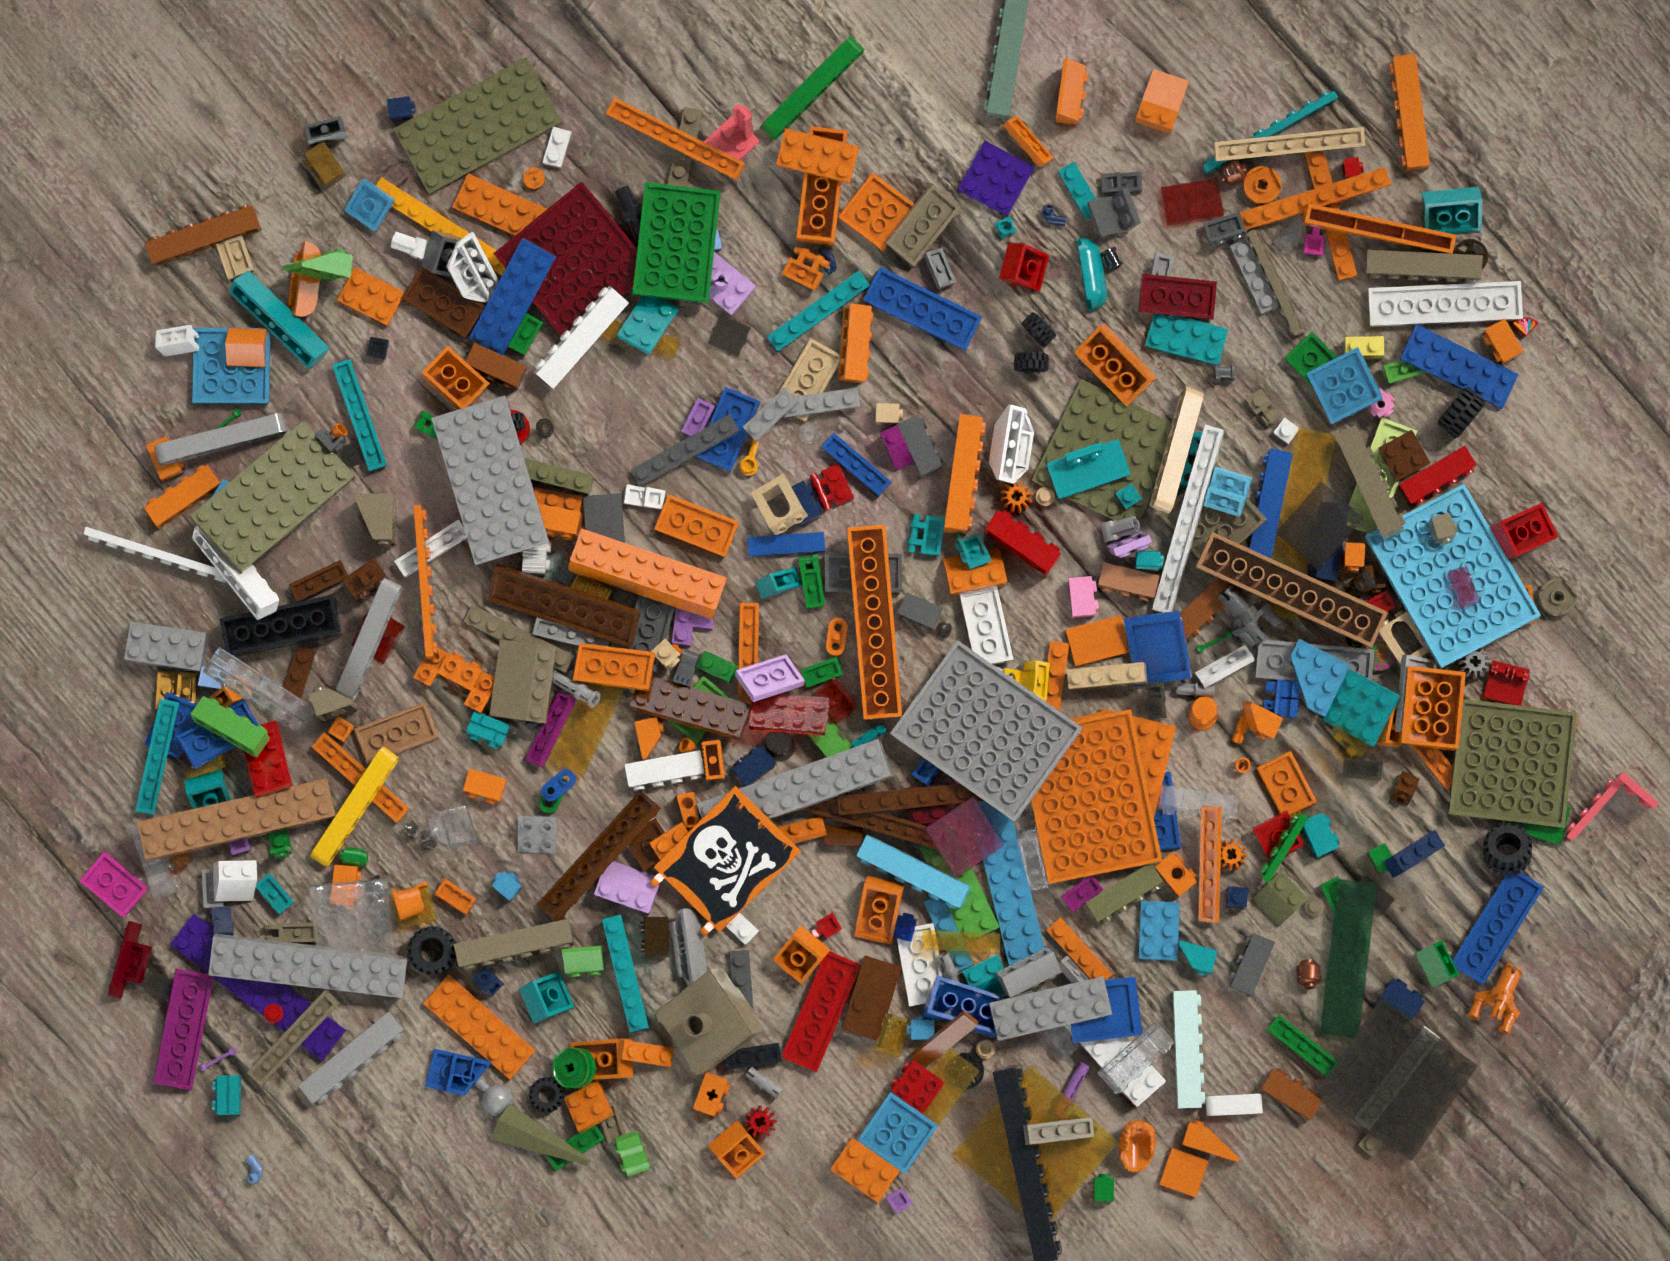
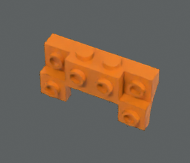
[413,648,495,714]

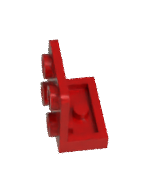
[890,1060,944,1113]

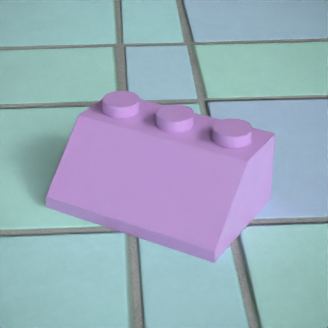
[594,861,662,915]

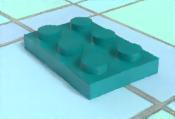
[617,296,679,356]

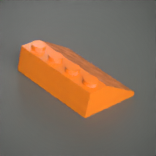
[1400,666,1466,751]

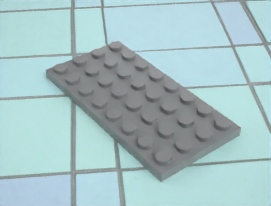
[432,396,549,565]

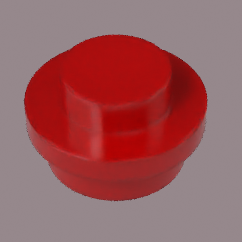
[264,1004,284,1023]

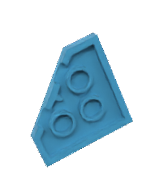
[1289,639,1350,717]

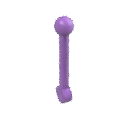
[199,1048,237,1071]

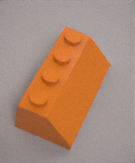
[1074,324,1158,407]

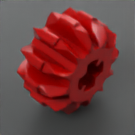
[744,1105,777,1139]

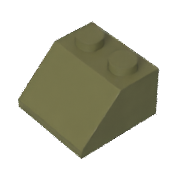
[1252,871,1308,927]

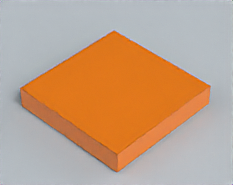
[1159,1148,1209,1198]

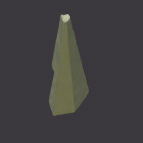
[491,1104,591,1166]

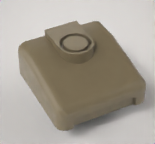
[656,968,763,1075]

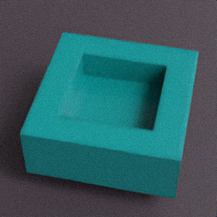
[1115,483,1142,510]

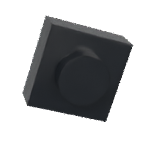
[366,337,390,360]

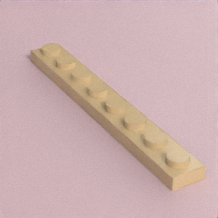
[1213,127,1366,161]

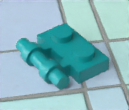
[907,514,945,557]

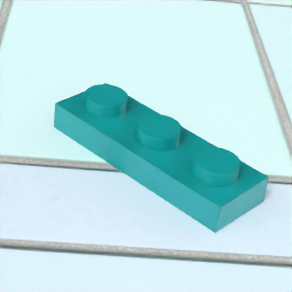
[1058,161,1096,220]

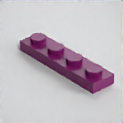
[525,691,577,768]

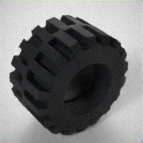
[1437,387,1486,438]
[1483,823,1532,877]
[407,926,457,975]

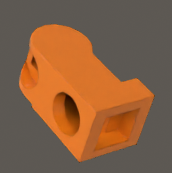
[677,791,700,829]

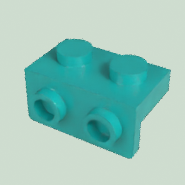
[954,533,991,569]

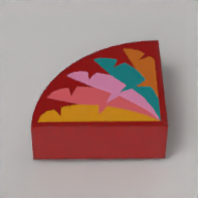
[1512,317,1539,337]

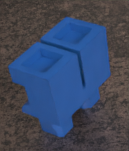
[1263,679,1300,719]

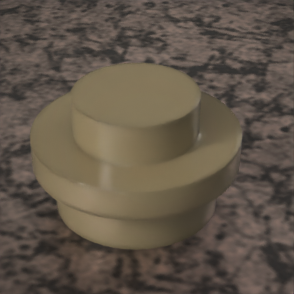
[1305,897,1324,917]

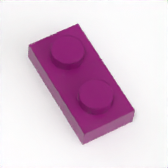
[1061,875,1104,912]

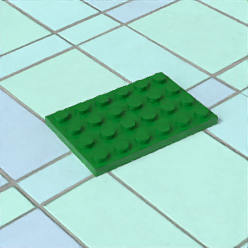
[632,182,721,304]

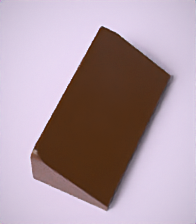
[824,826,863,847]

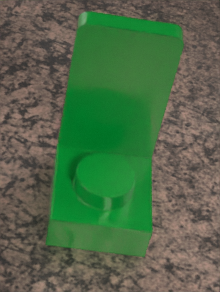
[268,830,293,859]

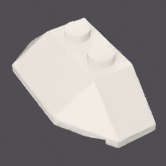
[446,232,499,303]
[989,405,1034,484]

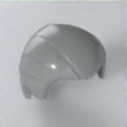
[474,1076,513,1116]

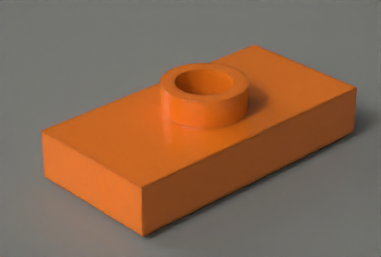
[434,878,477,916]

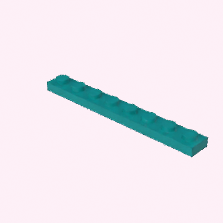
[1202,91,1338,175]

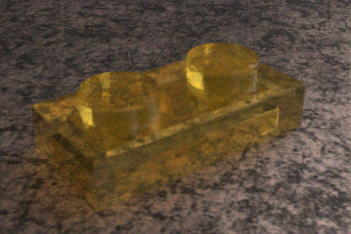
[185,758,227,779]

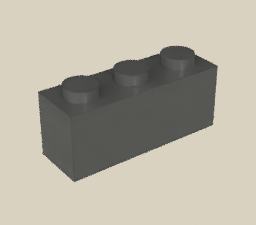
[897,414,944,478]
[1228,933,1275,996]

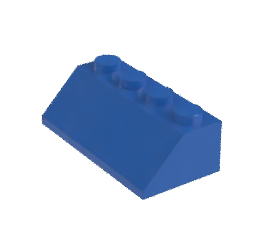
[922,976,1008,1038]

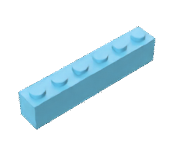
[857,835,972,910]

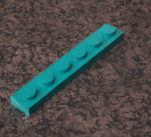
[767,271,870,352]
[332,359,388,472]
[135,698,179,815]

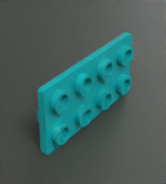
[1047,439,1131,499]

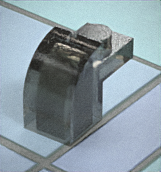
[1143,680,1167,720]

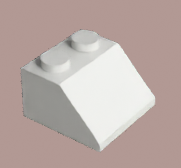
[213,860,257,902]

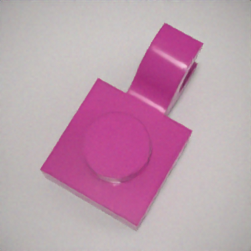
[1303,227,1325,256]

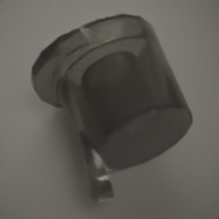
[764,728,795,761]

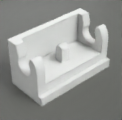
[155,325,199,357]

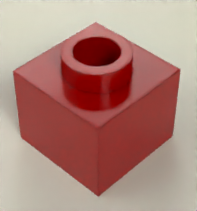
[1342,157,1364,180]

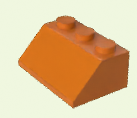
[1055,58,1089,125]
[421,346,490,410]
[943,547,1007,596]

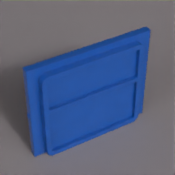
[1124,610,1192,686]
[1071,977,1143,1043]

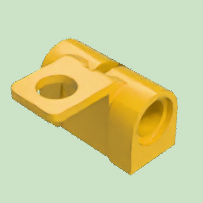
[1003,660,1050,701]

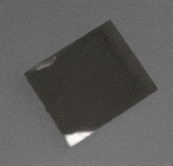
[1276,481,1364,570]

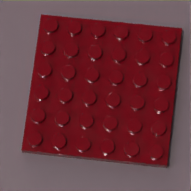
[493,181,637,336]

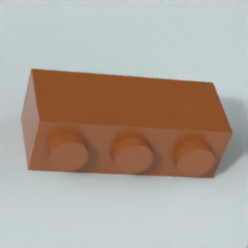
[465,343,527,390]
[1260,1068,1323,1120]

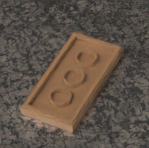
[354,702,439,765]

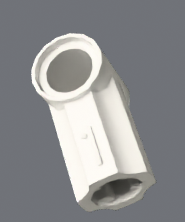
[390,232,429,261]

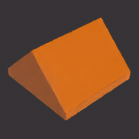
[225,328,267,367]

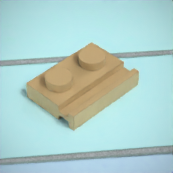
[216,235,255,280]

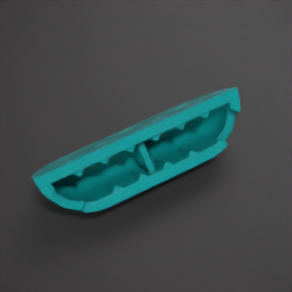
[1076,238,1108,313]

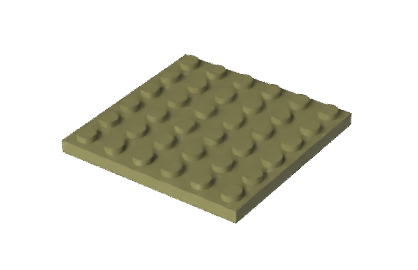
[1031,379,1172,521]
[1448,699,1577,828]

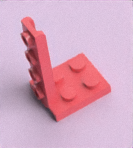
[704,103,760,160]
[1566,772,1659,840]

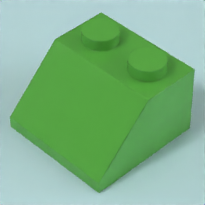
[562,946,605,977]

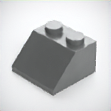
[421,230,462,277]

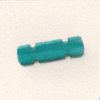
[851,723,886,748]

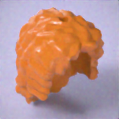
[1118,1120,1157,1172]

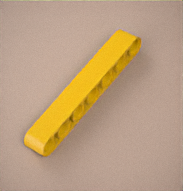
[310,747,399,867]

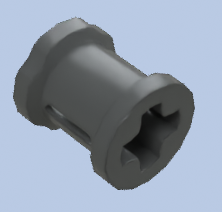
[1214,365,1235,382]

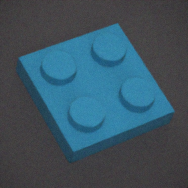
[344,178,396,232]

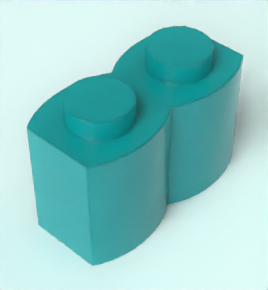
[1134,550,1164,573]

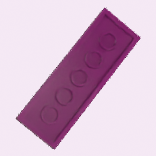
[153,968,214,1090]

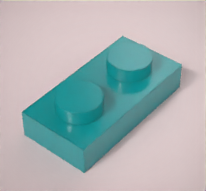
[256,873,295,915]

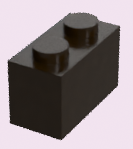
[641,917,669,957]

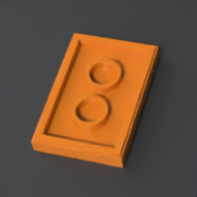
[1065,615,1130,667]
[1256,751,1317,816]

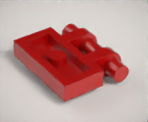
[809,463,854,511]

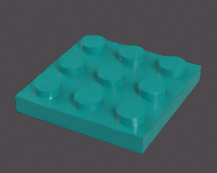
[1323,669,1401,747]

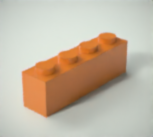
[838,303,873,384]
[144,465,220,529]

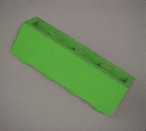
[191,696,270,758]
[797,707,852,757]

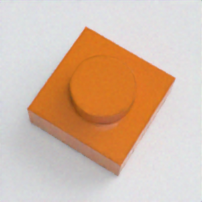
[328,716,355,743]

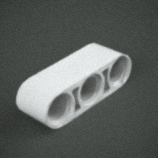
[1205,1094,1263,1116]

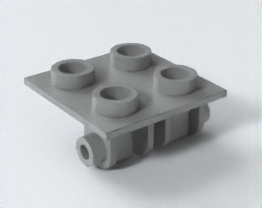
[518,816,558,854]

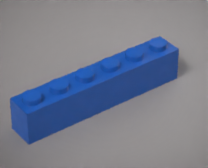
[1246,448,1293,558]

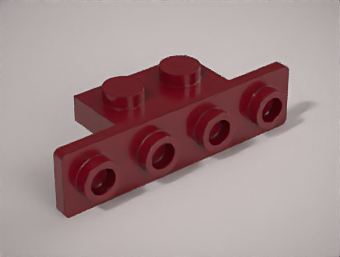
[108,921,152,999]

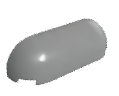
[671,909,707,985]

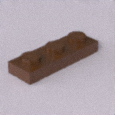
[289,560,348,602]
[280,645,317,706]

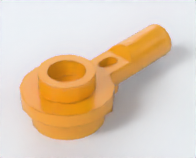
[739,438,760,476]

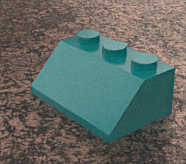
[1422,187,1482,234]

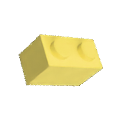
[1343,336,1384,359]

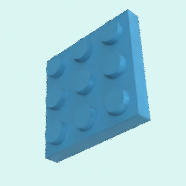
[1307,347,1384,425]
[857,1092,939,1174]

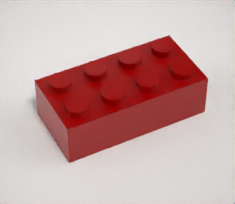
[984,510,1062,577]

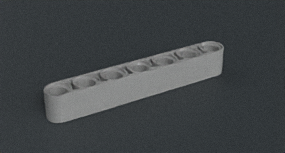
[154,413,287,466]
[335,578,402,701]

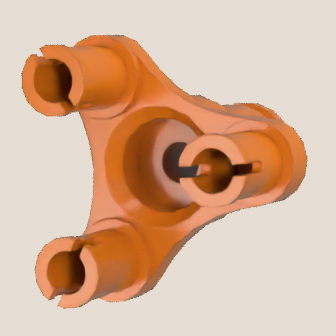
[1467,963,1523,1035]

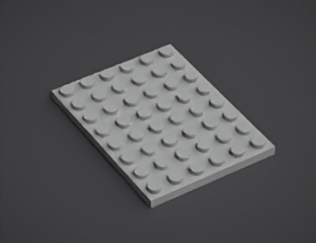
[890,640,1083,823]

